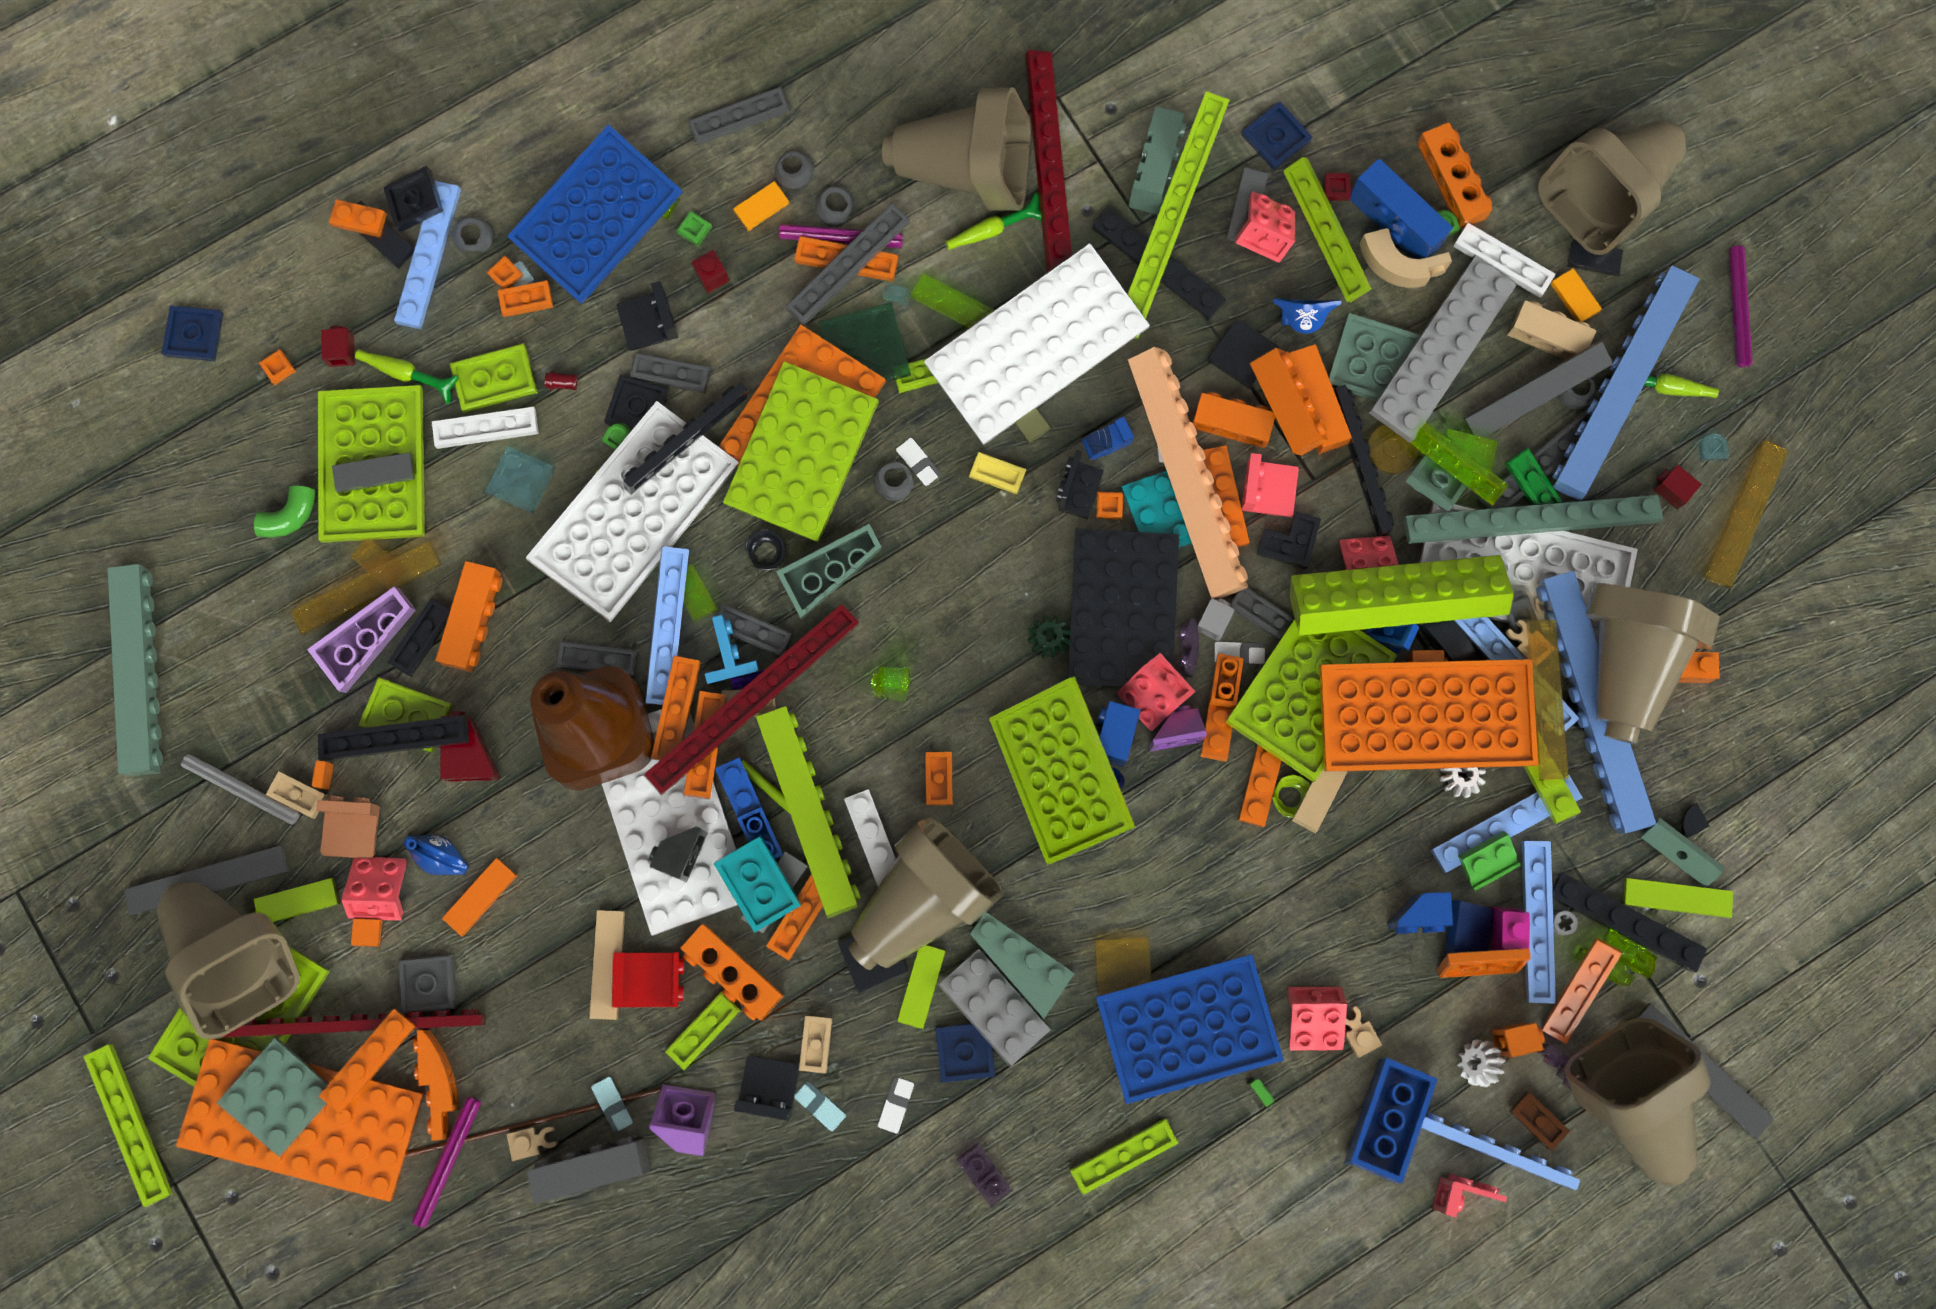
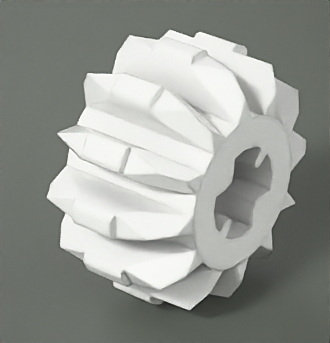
[1440,768,1486,798]
[1457,1040,1506,1087]

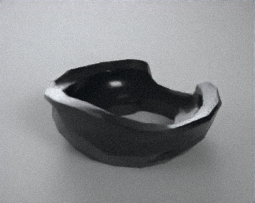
[745,529,786,570]

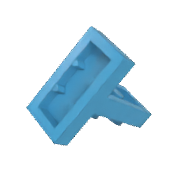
[705,614,759,684]

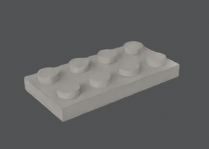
[938,949,1050,1067]

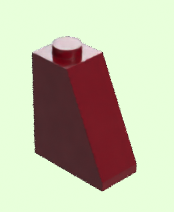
[440,711,499,782]

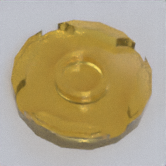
[1368,425,1419,474]

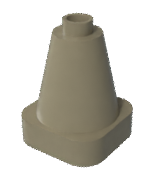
[882,87,1032,211]
[1538,120,1686,255]
[1586,583,1720,744]
[849,817,1004,970]
[157,882,300,1039]
[1564,1018,1711,1186]

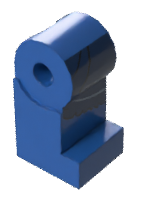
[1081,417,1134,460]

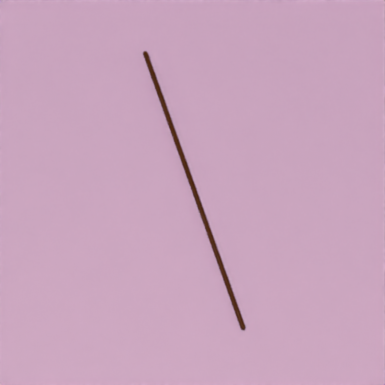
[405,1088,661,1158]

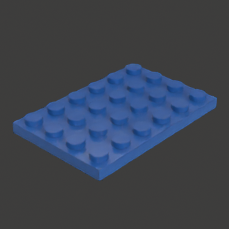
[507,124,683,304]
[1096,954,1284,1104]

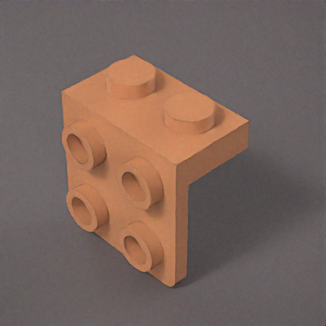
[316,796,380,859]

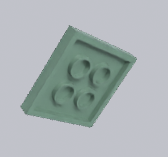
[1329,313,1420,401]
[217,1038,329,1157]

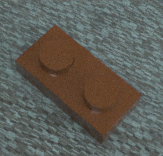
[1509,1092,1570,1151]

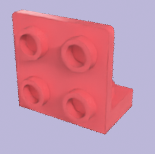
[1235,191,1295,263]
[1241,453,1299,517]
[1339,536,1399,570]
[1117,653,1196,731]
[342,857,407,920]
[1287,987,1347,1050]
[1432,1174,1507,1217]

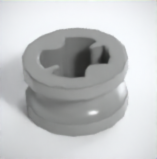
[1553,911,1578,936]

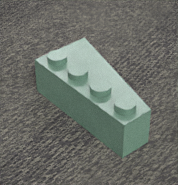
[1129,106,1187,215]
[776,524,881,620]
[970,912,1074,1019]

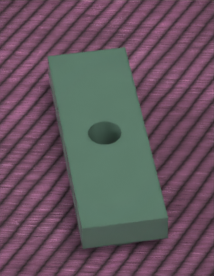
[1641,818,1725,887]

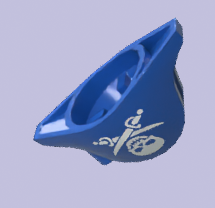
[1274,298,1341,334]
[403,835,469,875]

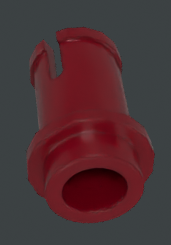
[545,370,578,391]

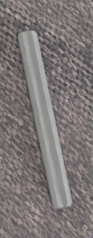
[181,754,300,824]

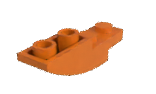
[1200,653,1244,762]
[413,1030,459,1141]

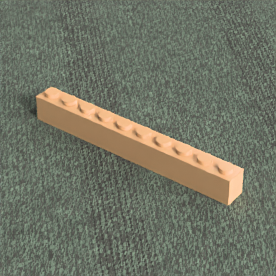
[1128,347,1248,599]

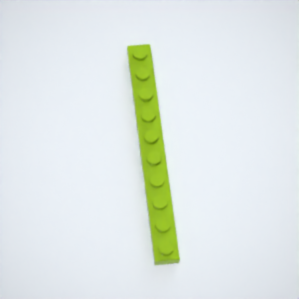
[1128,91,1230,340]

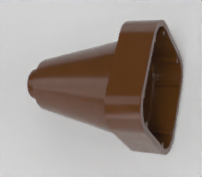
[530,666,655,790]

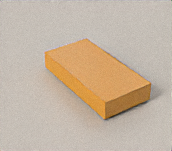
[733,181,789,231]
[1550,268,1602,322]

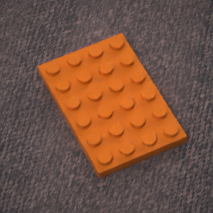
[718,325,886,467]

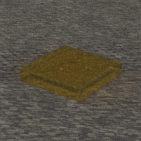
[1094,938,1151,995]

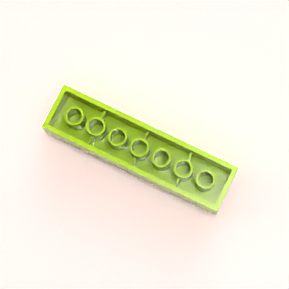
[1290,555,1514,636]

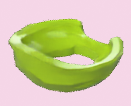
[1272,775,1310,818]

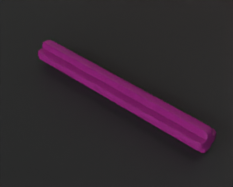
[779,224,903,248]
[1729,246,1753,368]
[412,1097,481,1228]

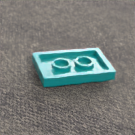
[1121,471,1192,548]
[713,835,801,933]

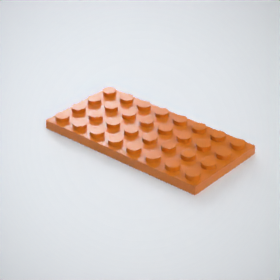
[1319,659,1538,772]
[176,1038,424,1202]

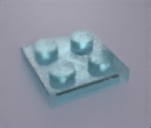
[485,446,555,514]

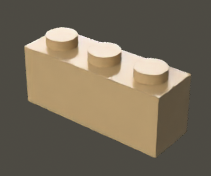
[1507,300,1596,360]

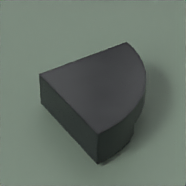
[1681,803,1710,838]

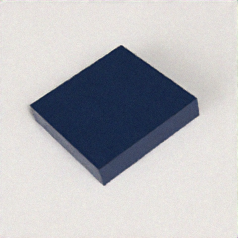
[1241,101,1313,171]
[161,305,223,362]
[1445,900,1494,954]
[935,1024,995,1083]

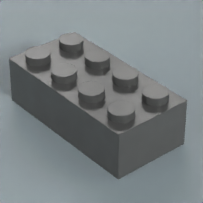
[527,1135,651,1204]

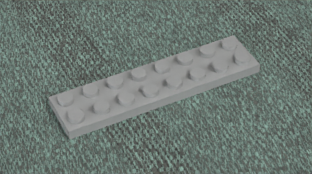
[1369,255,1517,443]

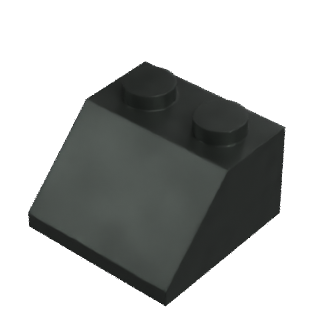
[648,827,708,882]

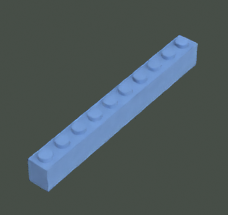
[1552,265,1700,501]
[1536,571,1656,834]

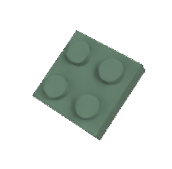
[1406,450,1472,512]

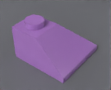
[1149,706,1207,752]
[650,1085,716,1156]

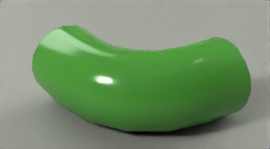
[254,486,316,538]

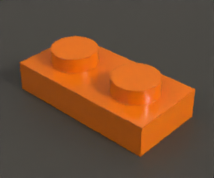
[329,200,387,237]
[498,280,554,317]
[925,752,953,806]

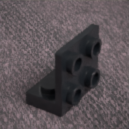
[616,281,679,351]
[1056,450,1104,520]
[734,1056,800,1121]

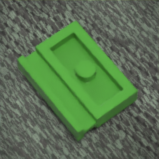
[1458,831,1521,891]

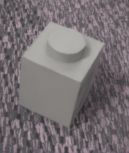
[1195,598,1235,642]

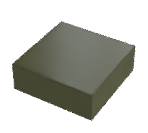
[1014,408,1050,444]

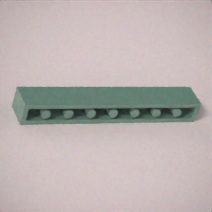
[107,564,163,777]

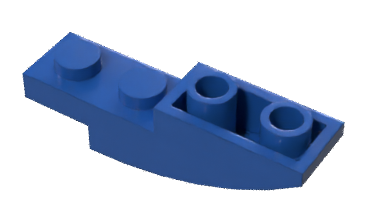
[715,757,783,859]

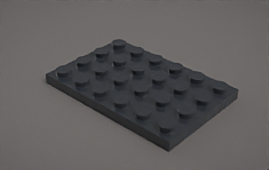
[1067,528,1179,687]

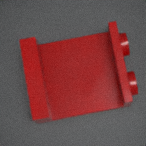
[611,952,684,1008]

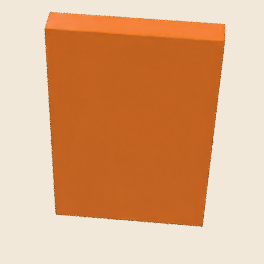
[1437,948,1531,978]

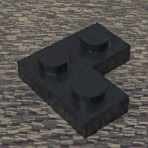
[1256,512,1321,569]

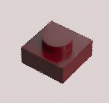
[1324,173,1351,201]

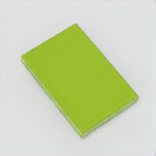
[450,343,538,413]
[358,677,453,753]

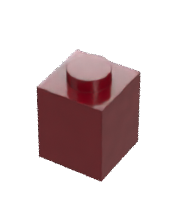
[691,250,729,294]
[321,326,355,367]
[1653,465,1702,510]

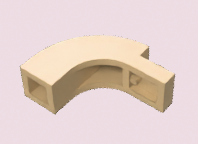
[1359,228,1452,288]

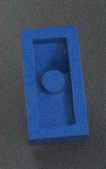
[1364,624,1419,654]

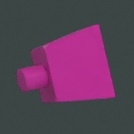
[1491,906,1530,951]

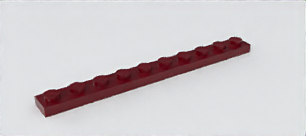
[1025,50,1072,274]
[643,604,859,796]
[201,1009,485,1039]

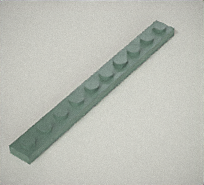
[1403,495,1664,544]

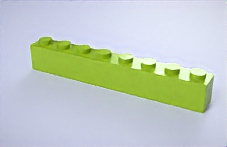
[756,706,861,919]

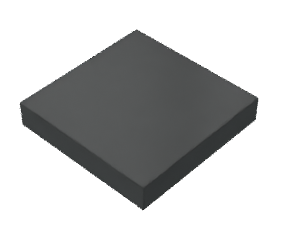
[398,954,457,1014]

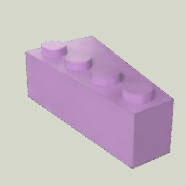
[307,587,416,693]

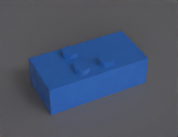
[1350,158,1453,259]
[1344,1058,1438,1183]

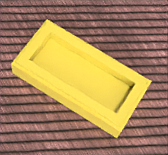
[969,452,1026,494]

